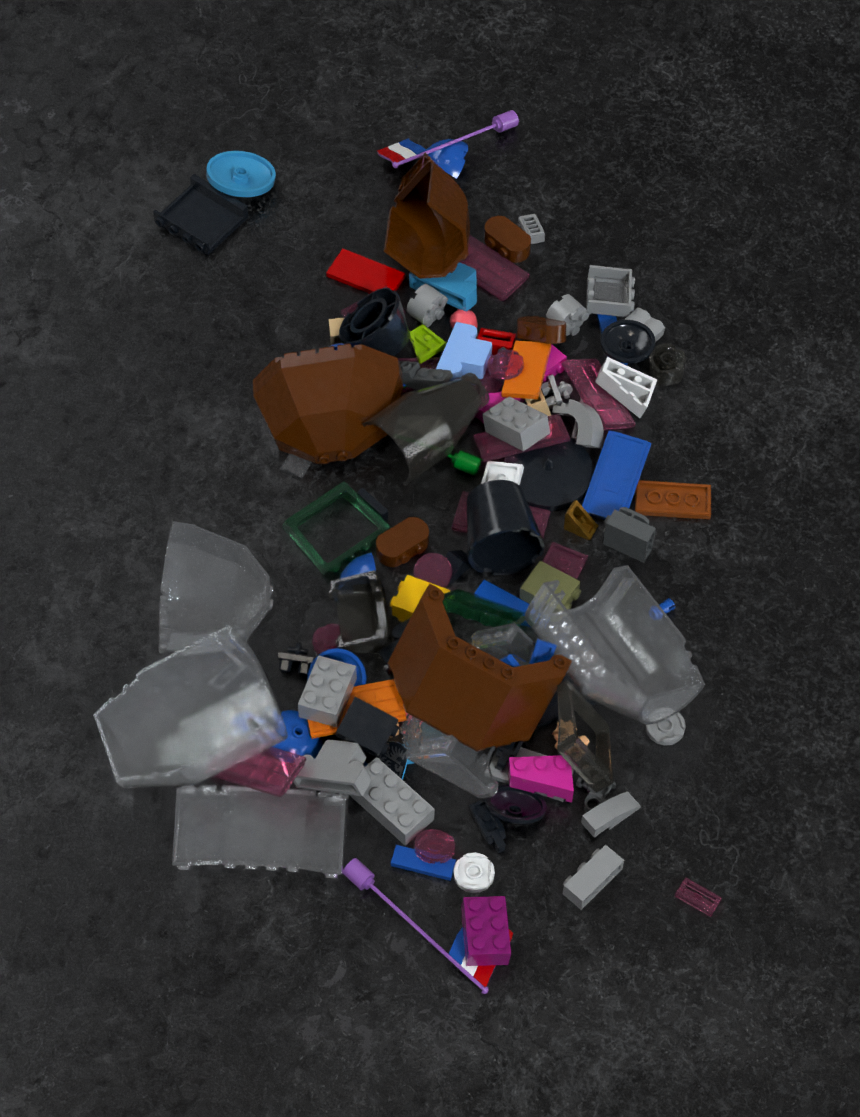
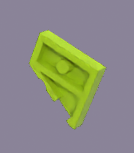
[410,324,447,364]

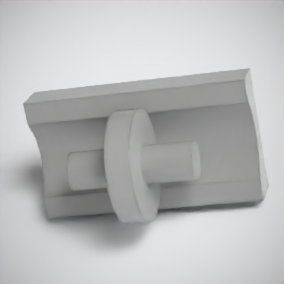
[541,374,573,410]

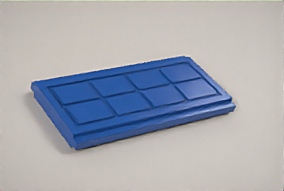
[582,430,652,520]

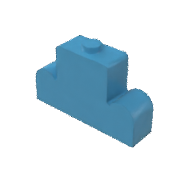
[409,262,477,312]

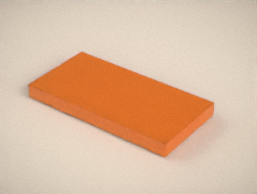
[501,341,551,399]

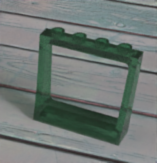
[282,481,391,575]
[443,589,531,635]

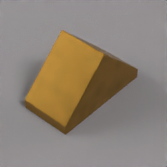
[564,500,598,540]

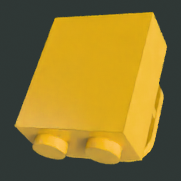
[390,575,450,623]

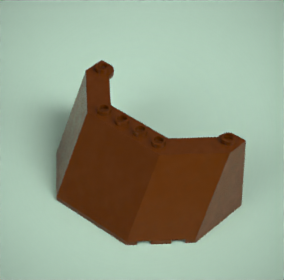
[388,583,572,751]

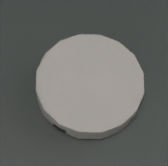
[645,707,686,746]

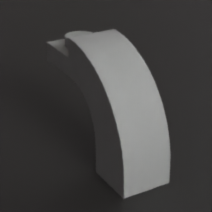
[552,399,604,449]

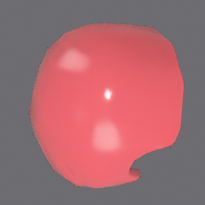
[450,309,478,328]

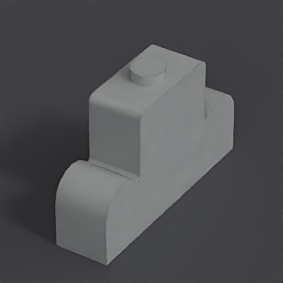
[289,740,371,796]

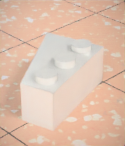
[595,357,657,418]

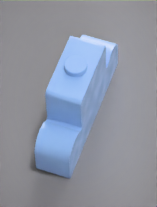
[436,322,493,385]

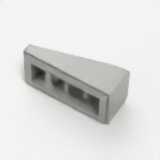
[518,214,545,244]

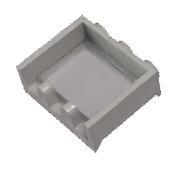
[586,265,635,317]

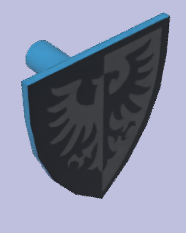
[379,741,415,780]

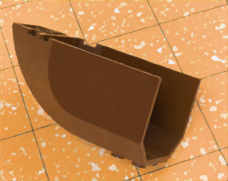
[384,152,470,279]

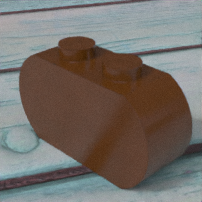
[484,216,531,263]
[517,316,566,344]
[376,517,429,567]

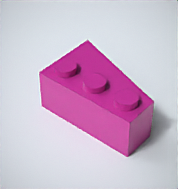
[508,755,574,803]

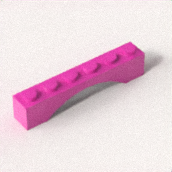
[472,344,567,424]

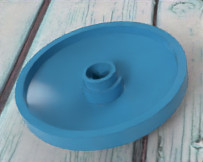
[206,151,276,197]

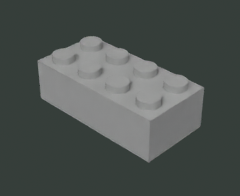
[350,757,435,846]

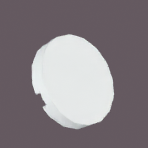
[453,852,495,893]

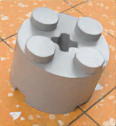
[407,284,448,327]
[546,294,589,336]

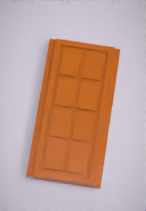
[307,679,407,739]

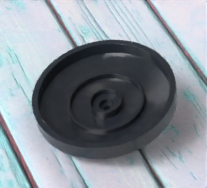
[504,432,593,512]

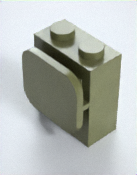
[520,561,581,620]

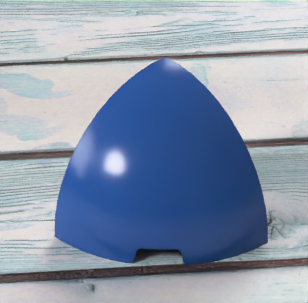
[426,139,468,179]
[337,553,376,595]

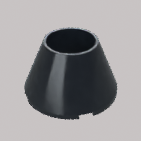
[339,288,410,356]

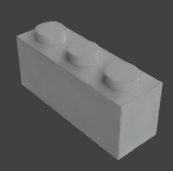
[563,845,624,910]

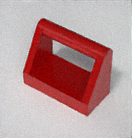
[477,328,516,359]

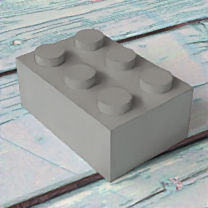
[482,397,550,451]
[298,655,357,727]

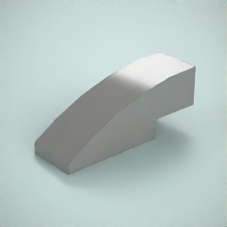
[581,792,641,837]

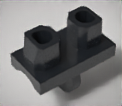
[278,642,314,676]

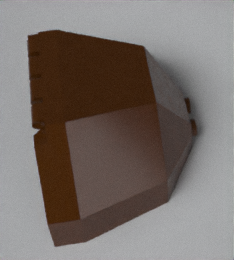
[253,343,403,464]

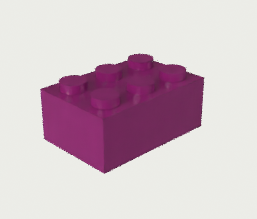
[461,896,511,966]

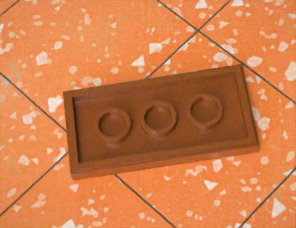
[635,480,711,519]

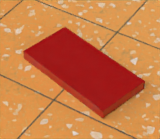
[326,248,405,294]

